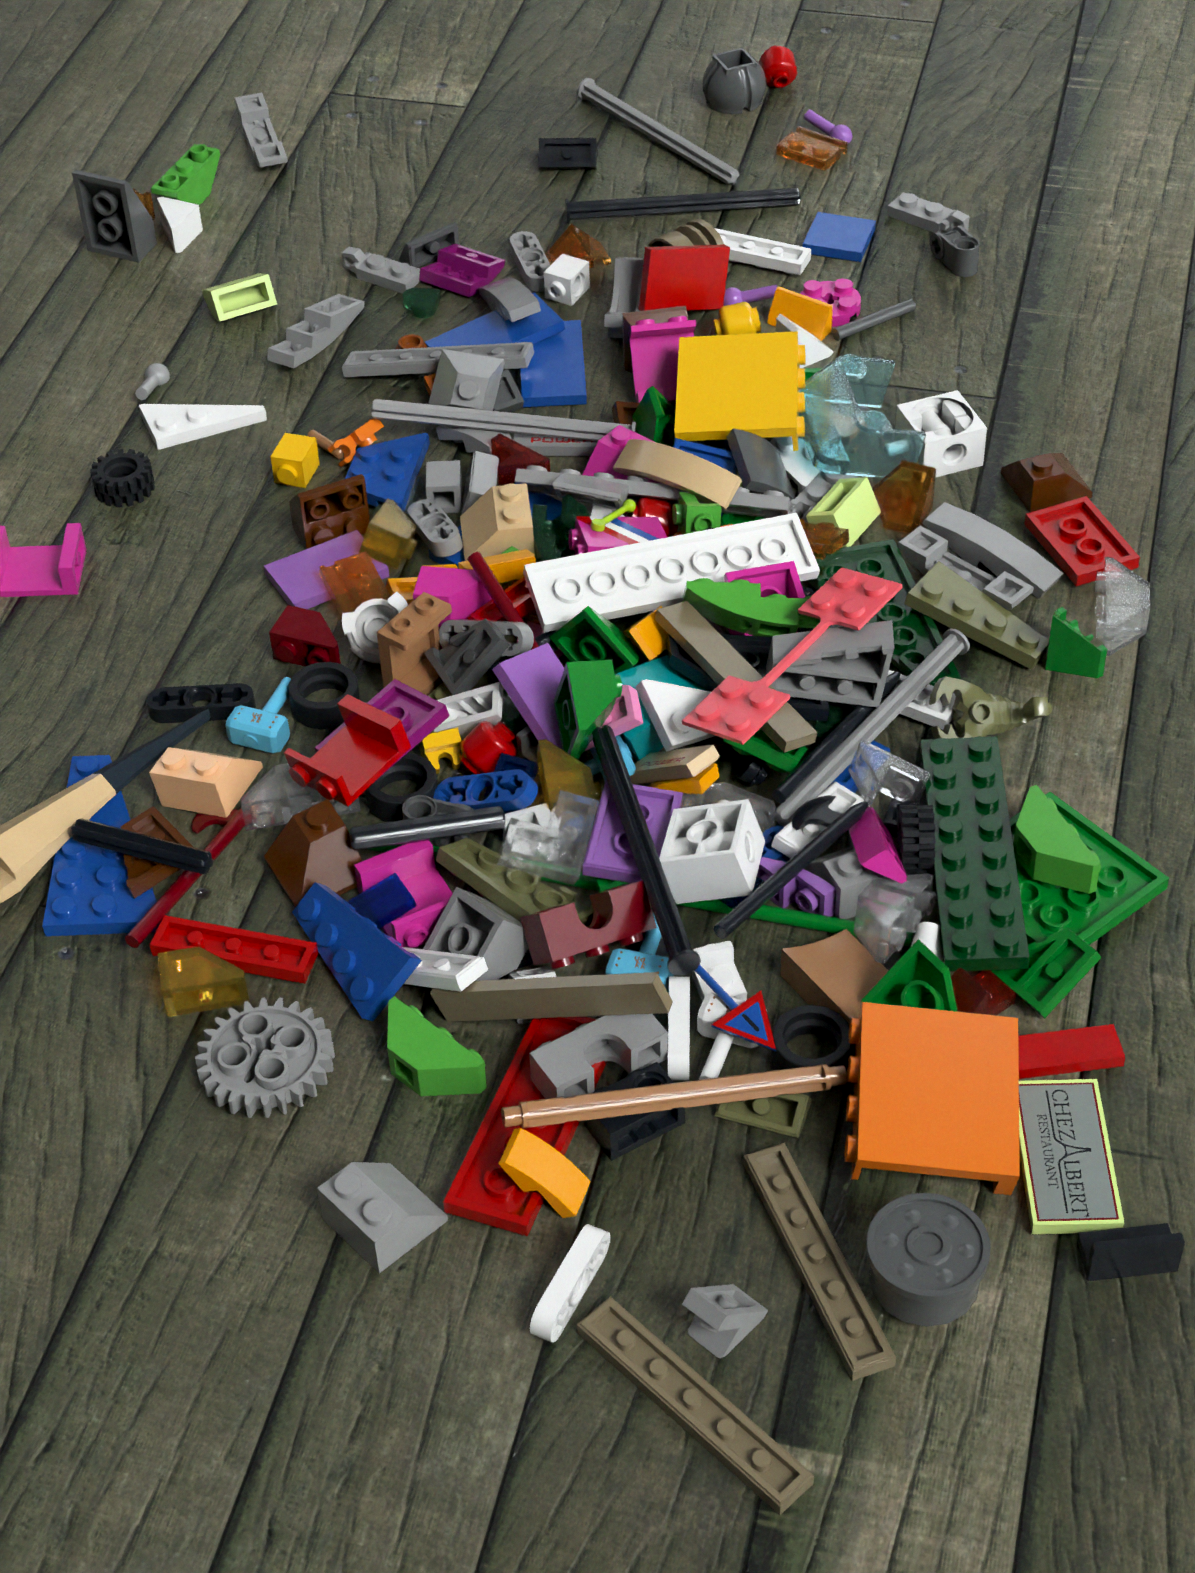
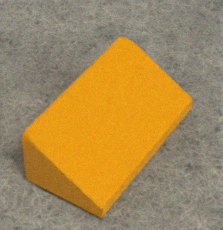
[767,286,833,341]
[458,549,536,583]

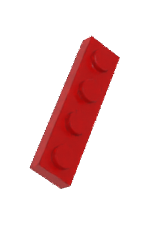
[149,915,318,984]

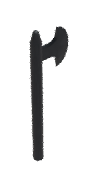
[772,672,900,803]
[714,795,868,939]

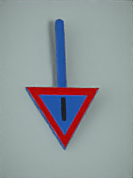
[694,965,776,1052]

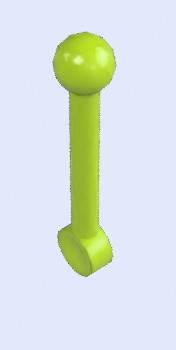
[591,499,636,532]

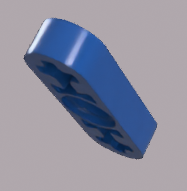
[433,769,538,811]

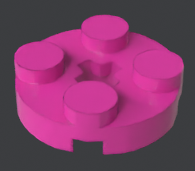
[800,278,861,327]

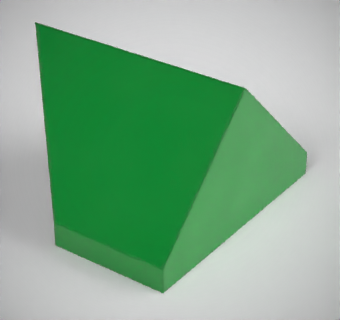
[632,386,676,447]
[1045,607,1107,678]
[861,939,958,1012]

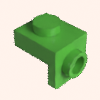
[672,492,722,534]

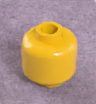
[713,302,761,335]

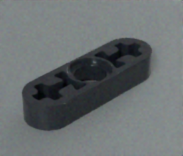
[146,683,256,723]

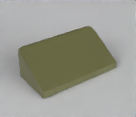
[715,1074,812,1139]

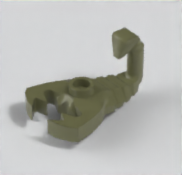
[929,676,1053,739]

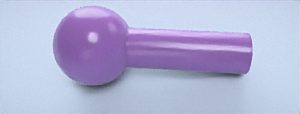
[804,109,852,145]
[723,285,777,306]

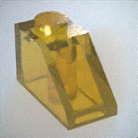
[359,498,418,569]
[536,739,602,825]
[158,947,250,1017]

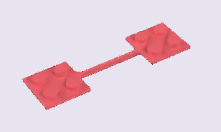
[682,567,903,745]

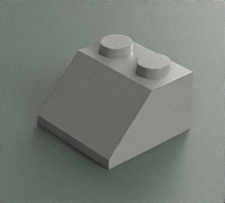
[423,887,529,981]
[317,1162,448,1273]

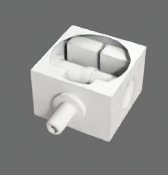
[883,390,987,481]
[659,799,765,904]

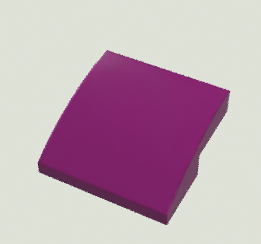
[419,244,505,297]

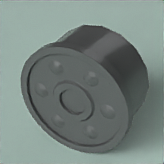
[866,1193,991,1327]

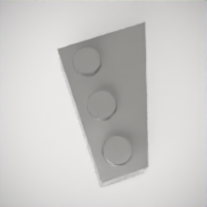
[766,620,894,708]

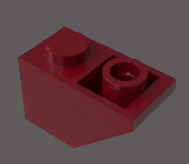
[269,605,341,667]

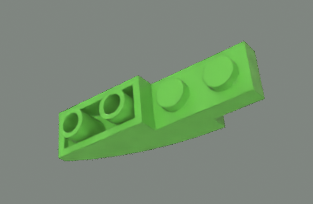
[683,578,830,637]

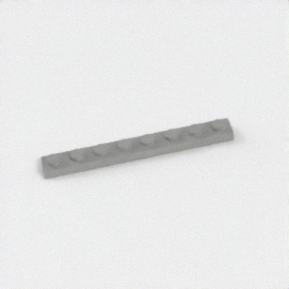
[515,465,791,518]

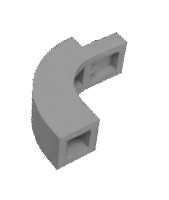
[604,257,644,338]

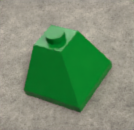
[549,606,641,674]
[554,660,622,767]

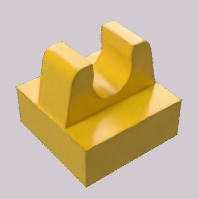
[420,728,461,774]

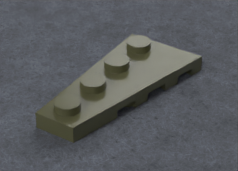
[904,561,1049,670]
[436,838,593,927]

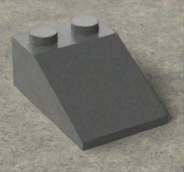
[72,170,157,263]

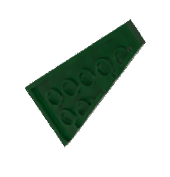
[806,539,961,686]

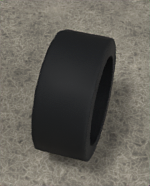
[289,662,360,730]
[365,753,438,822]
[771,1005,853,1072]

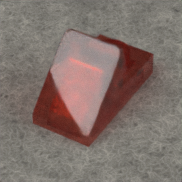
[491,433,550,486]
[951,968,1016,1016]

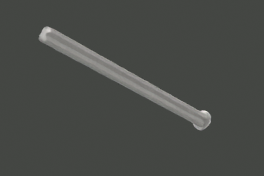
[577,78,739,185]
[371,399,636,441]
[772,628,970,827]

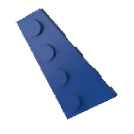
[292,882,422,1021]

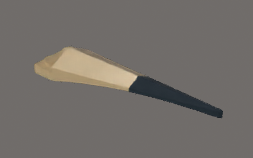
[0,709,211,904]

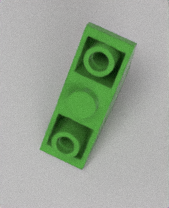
[151,144,220,206]
[1013,785,1101,894]
[387,996,487,1096]

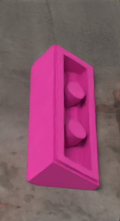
[849,806,907,884]

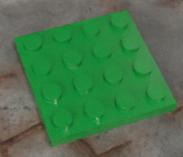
[1010,792,1169,945]

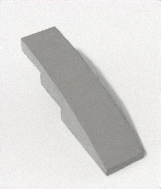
[478,277,541,322]
[267,294,365,368]
[922,502,1064,599]

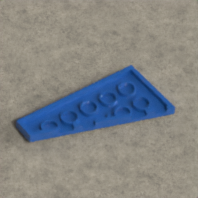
[42,755,162,936]

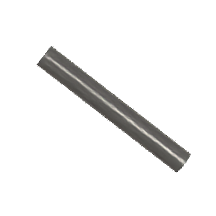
[832,299,916,341]

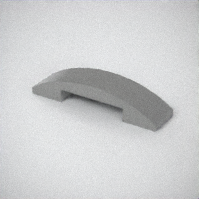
[235,92,288,167]
[898,526,1034,610]

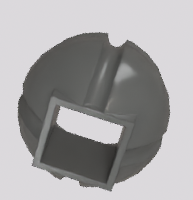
[703,47,766,114]

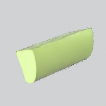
[202,273,277,322]
[806,477,881,548]

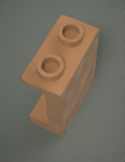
[377,592,452,696]

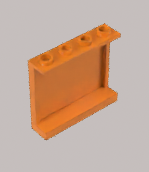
[844,1002,1020,1195]

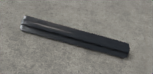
[349,806,505,851]
[71,818,214,875]

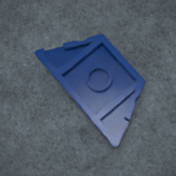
[345,433,430,515]

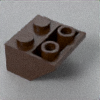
[289,474,371,549]

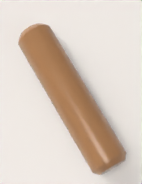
[307,430,344,459]

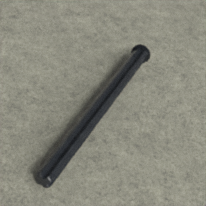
[565,188,800,223]
[592,725,701,975]

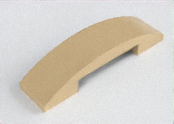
[613,439,742,510]

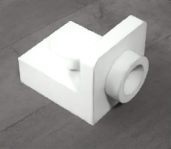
[692,941,747,1001]

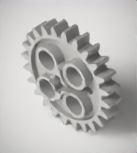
[195,998,335,1118]

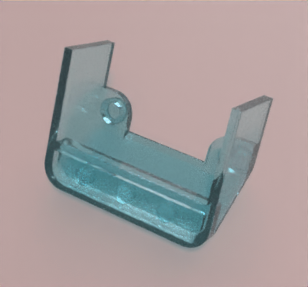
[799,354,926,480]

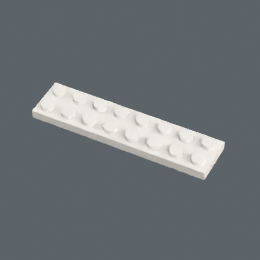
[523,513,820,633]

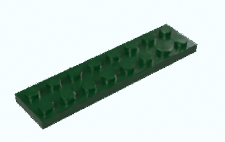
[920,736,1030,971]

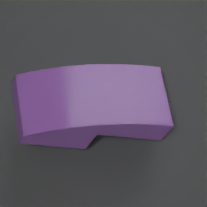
[755,857,836,917]

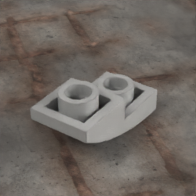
[436,425,511,455]

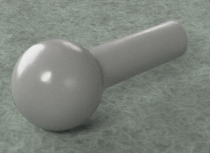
[135,363,170,400]

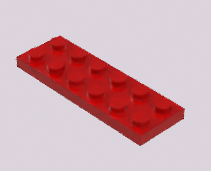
[443,1016,607,1236]

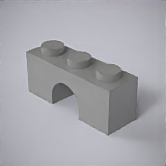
[529,1014,668,1099]

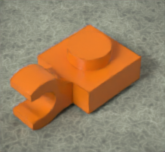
[328,418,384,467]

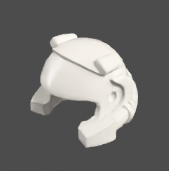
[342,592,408,664]

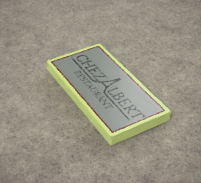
[1019,1079,1124,1234]

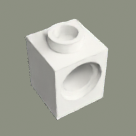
[544,254,590,306]

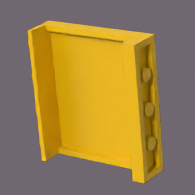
[674,331,806,451]

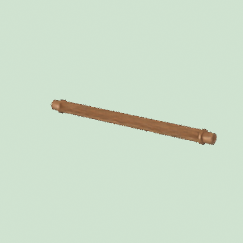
[501,1064,847,1128]

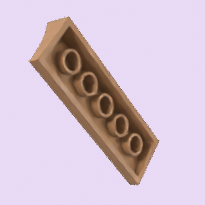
[781,929,888,1052]

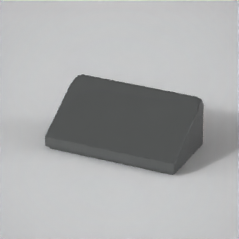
[399,222,459,268]

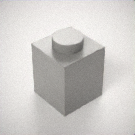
[426,460,463,513]

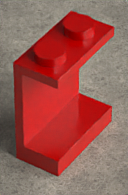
[284,694,411,807]

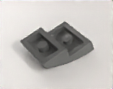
[726,428,795,501]

